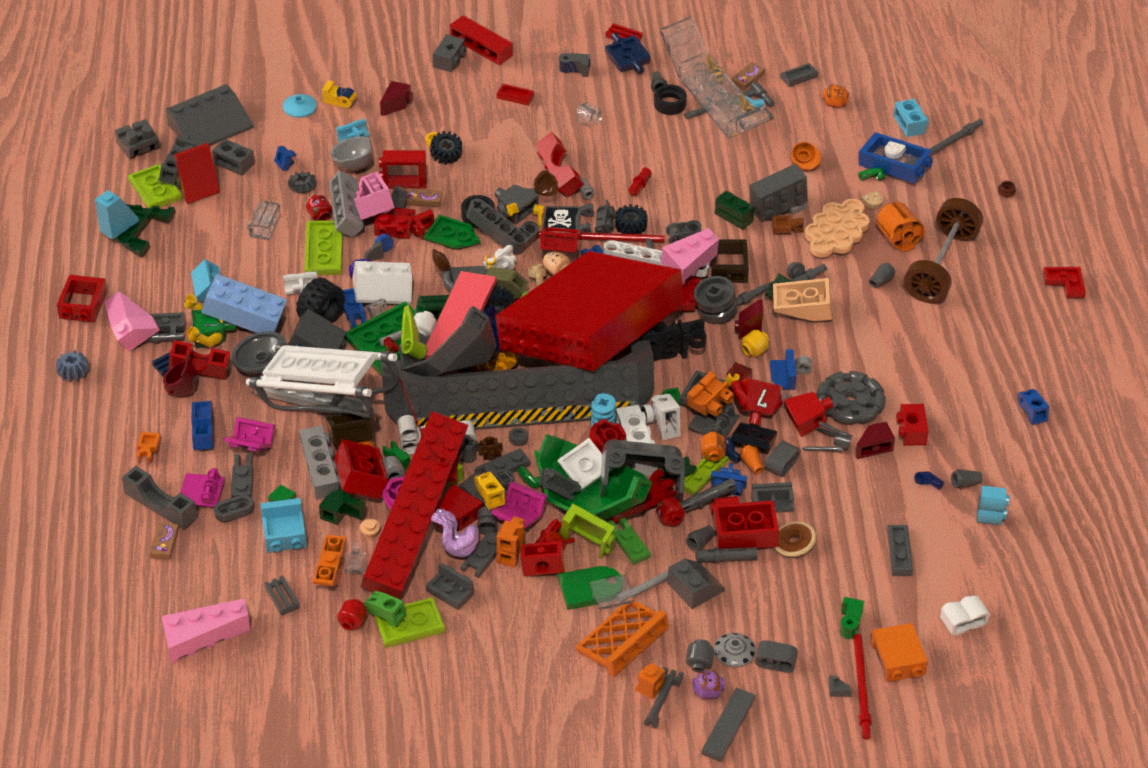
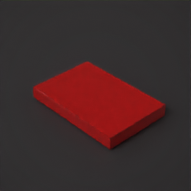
[174,143,220,204]

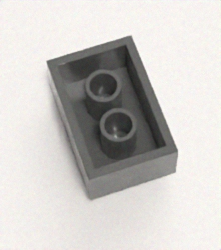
[749,164,808,223]

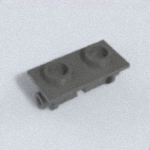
[595,200,616,233]
[540,468,581,501]

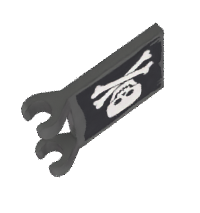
[542,203,594,233]

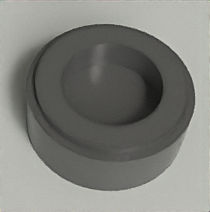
[509,427,528,446]

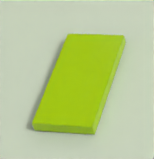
[305,220,343,275]

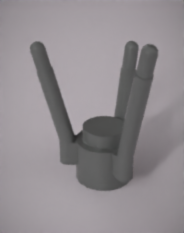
[802,421,852,453]

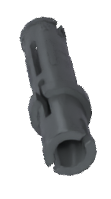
[680,478,737,513]
[695,547,758,563]

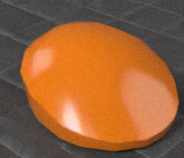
[790,142,821,171]

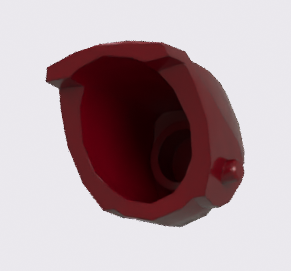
[163,355,196,398]

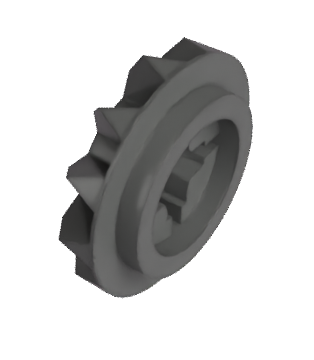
[288,171,316,193]

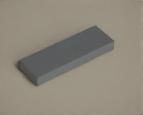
[887,525,913,576]

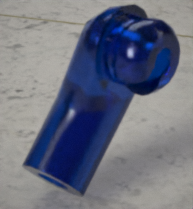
[914,471,944,490]

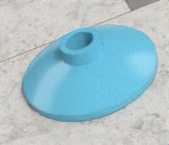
[283,94,317,118]

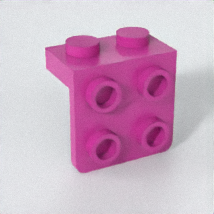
[224,417,276,451]
[492,481,548,528]

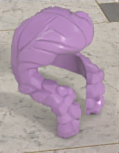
[431,508,479,557]

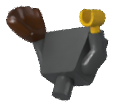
[495,170,559,225]
[432,249,496,293]

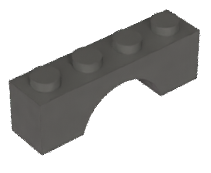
[122,466,197,530]

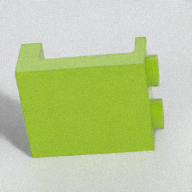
[560,504,616,559]

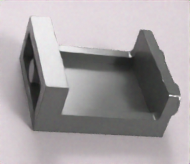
[288,309,346,349]

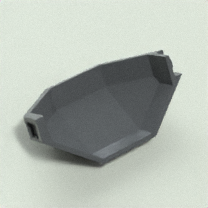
[399,306,497,376]

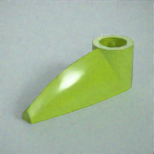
[401,305,427,360]

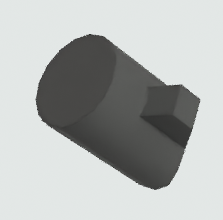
[458,437,481,463]

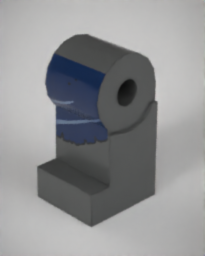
[559,53,591,77]

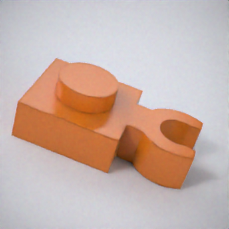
[137,432,161,463]

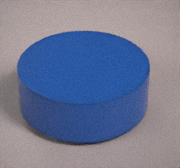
[375,234,394,252]

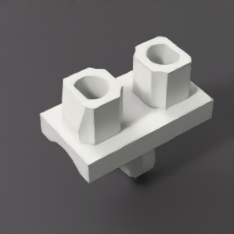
[483,245,517,269]
[283,271,317,295]

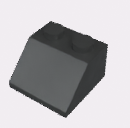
[667,559,725,609]

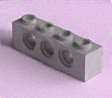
[329,170,364,238]
[299,426,341,500]

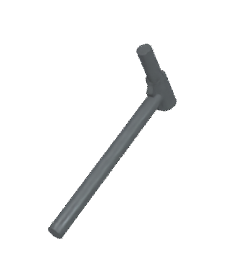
[684,81,775,120]

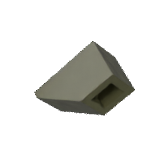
[485,267,528,300]

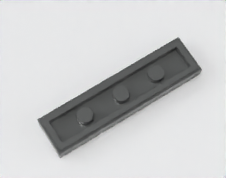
[701,687,756,762]

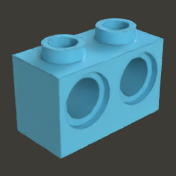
[893,99,929,137]

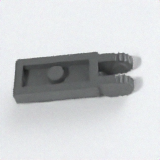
[231,453,253,498]

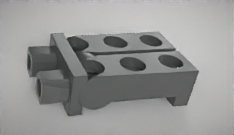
[159,134,207,188]

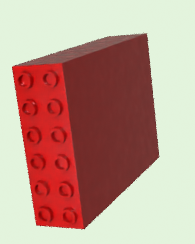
[495,251,684,371]

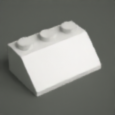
[352,261,412,304]

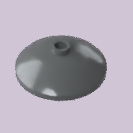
[232,331,288,374]

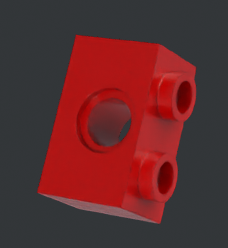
[896,404,929,446]
[521,541,564,576]

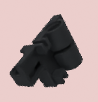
[640,319,707,361]

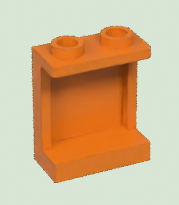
[871,623,928,682]

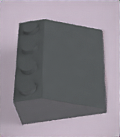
[166,84,254,146]

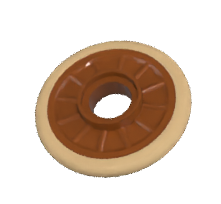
[774,521,816,557]

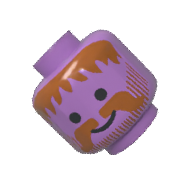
[693,670,725,699]

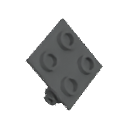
[688,404,740,438]

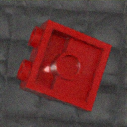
[374,208,416,239]

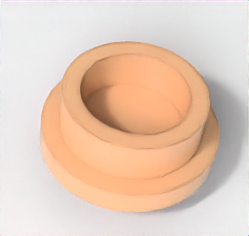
[360,519,380,538]

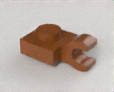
[773,215,804,234]

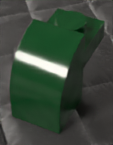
[319,489,367,525]

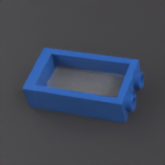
[859,132,933,183]

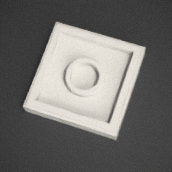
[557,438,613,492]

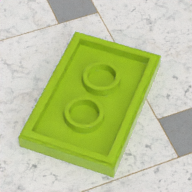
[127,164,183,208]
[373,597,445,648]

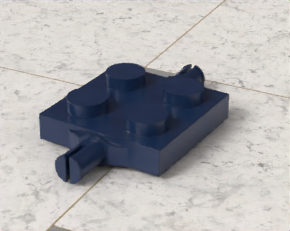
[605,32,651,74]

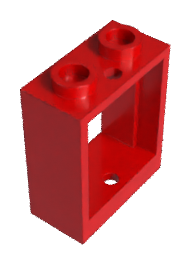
[379,150,427,189]
[540,227,582,252]
[57,274,107,322]

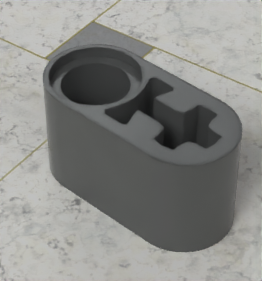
[765,440,801,477]
[755,640,798,673]

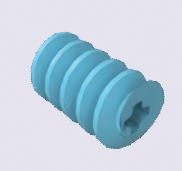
[591,393,616,427]

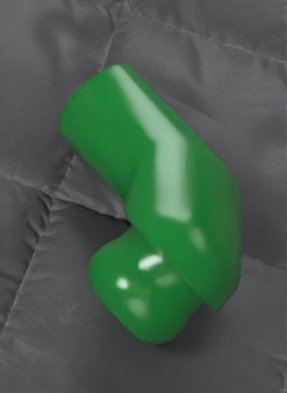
[858,168,886,181]
[518,466,542,489]

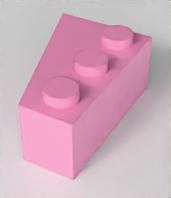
[354,171,395,220]
[661,228,719,285]

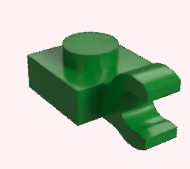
[382,441,410,473]

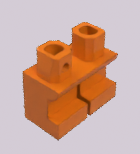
[687,371,734,417]
[497,516,525,568]

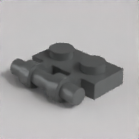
[146,312,185,343]

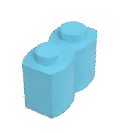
[977,486,1010,525]

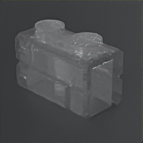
[246,200,281,240]

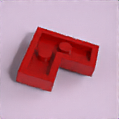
[1043,267,1086,298]

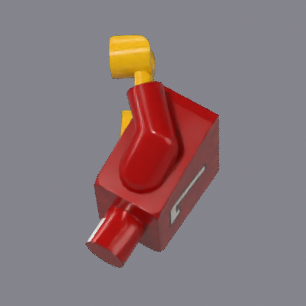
[725,373,782,426]

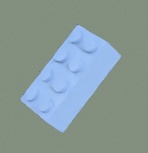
[201,274,287,333]

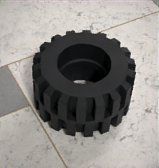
[296,277,345,323]

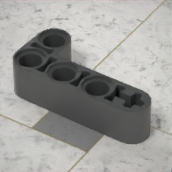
[467,198,539,255]

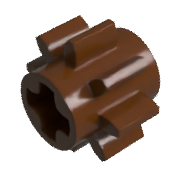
[478,436,502,461]

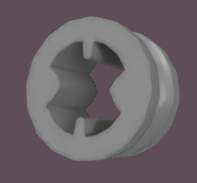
[795,356,812,374]

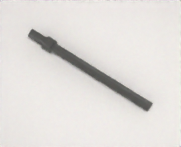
[905,119,983,166]

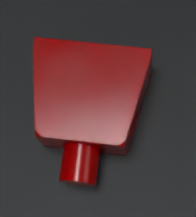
[784,392,834,437]
[435,484,483,531]

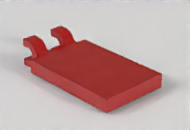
[609,469,675,523]

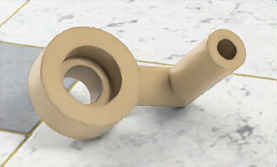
[528,264,547,286]

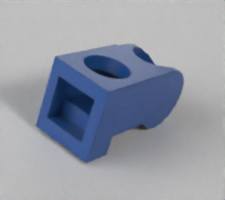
[1018,389,1049,425]

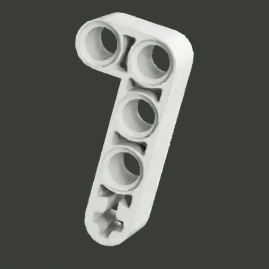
[397,415,477,454]

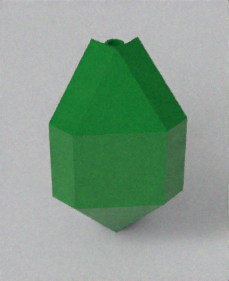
[534,434,652,520]

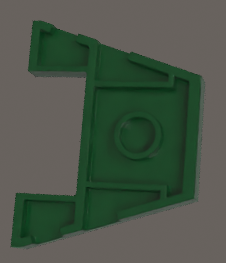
[114,204,176,257]

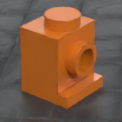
[635,663,665,700]

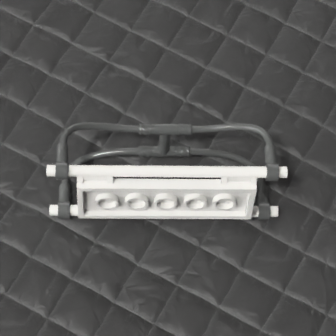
[246,343,399,419]

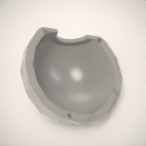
[330,136,373,171]

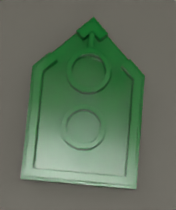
[423,215,480,249]

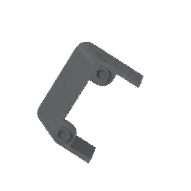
[600,440,685,501]

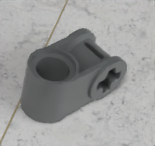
[666,220,702,244]

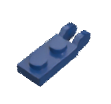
[342,288,367,329]

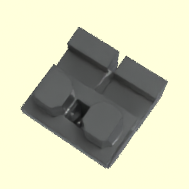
[115,119,159,158]

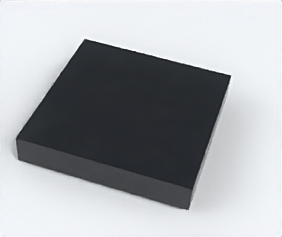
[731,422,778,450]

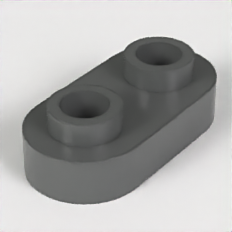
[214,495,253,521]

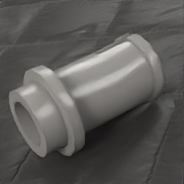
[579,178,594,199]

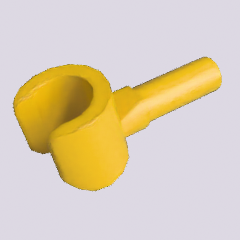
[533,204,544,228]

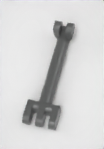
[644,667,684,729]

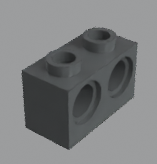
[212,139,255,176]

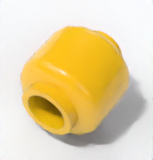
[741,330,769,358]

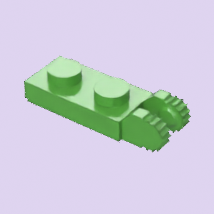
[607,517,651,565]

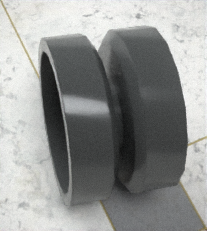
[694,276,738,324]

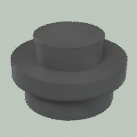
[787,262,805,279]

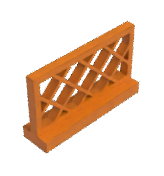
[575,598,669,677]

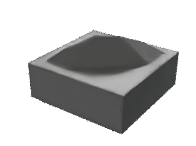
[391,185,408,208]

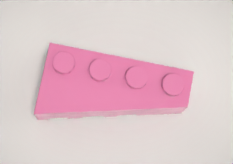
[162,599,250,664]

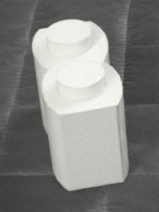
[940,596,990,635]

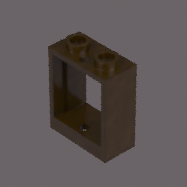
[710,239,749,283]
[325,410,373,446]

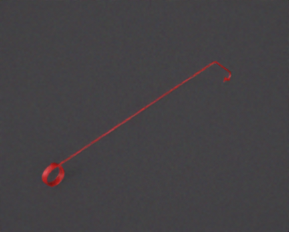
[384,337,446,462]

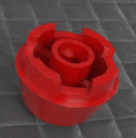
[589,419,626,453]

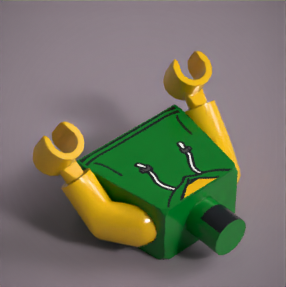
[184,294,236,348]

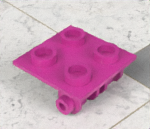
[180,468,225,507]

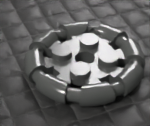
[816,371,886,424]

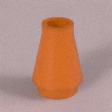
[740,445,764,474]

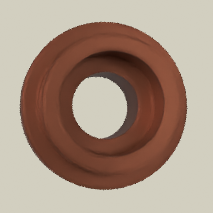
[998,181,1016,197]

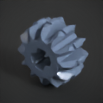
[56,351,89,382]

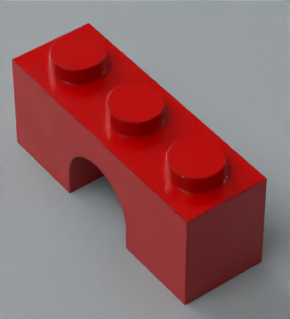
[169,340,230,380]

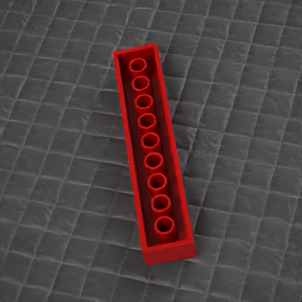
[360,411,469,599]

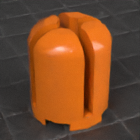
[877,202,925,251]

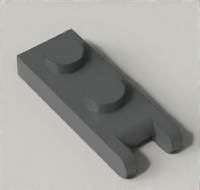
[474,448,530,475]
[461,530,498,578]

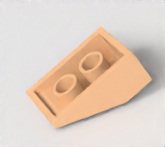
[773,278,832,321]

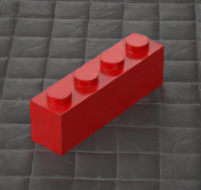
[449,15,513,66]

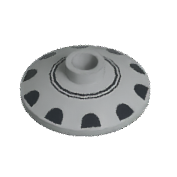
[714,633,756,667]

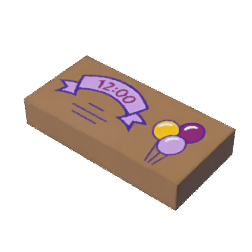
[731,62,765,90]
[404,188,442,207]
[150,522,179,559]

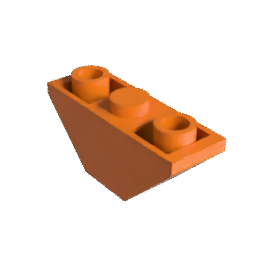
[313,534,347,586]

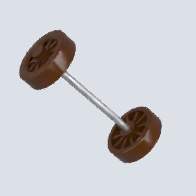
[904,198,983,303]

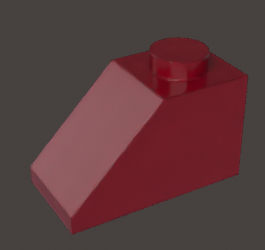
[380,81,413,116]
[735,300,763,339]
[855,422,895,459]

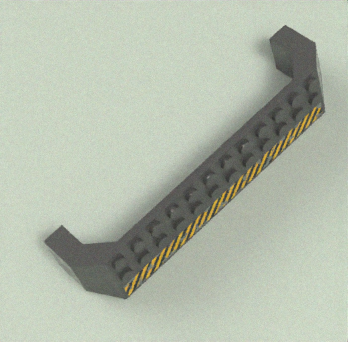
[381,340,654,429]

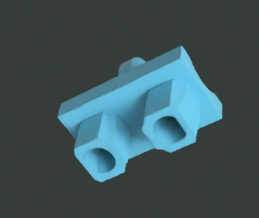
[336,119,369,142]

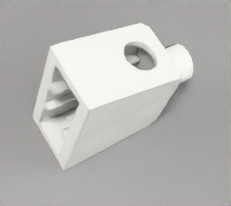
[651,394,681,441]

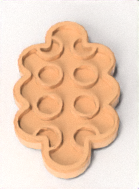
[805,199,870,258]

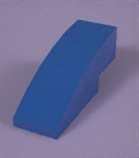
[191,401,213,450]

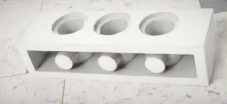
[616,405,658,476]

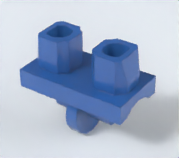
[711,463,747,497]

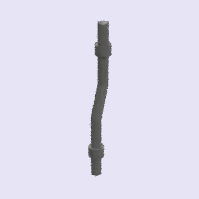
[737,264,827,305]

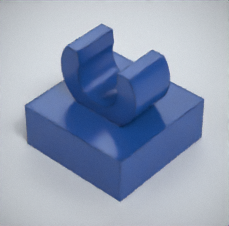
[274,146,297,171]

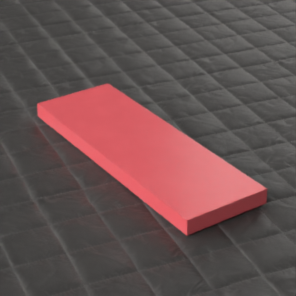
[424,271,497,359]

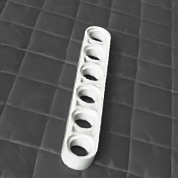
[603,240,709,277]

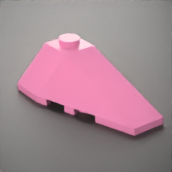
[104,291,160,352]

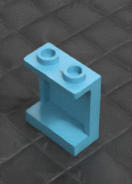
[260,498,307,553]

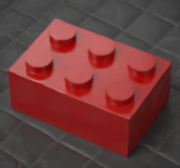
[334,439,388,499]
[713,500,779,549]

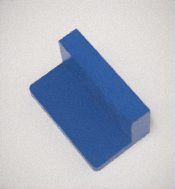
[770,349,797,390]

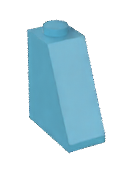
[95,190,139,240]

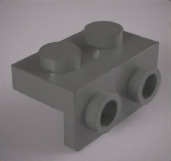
[426,563,474,609]

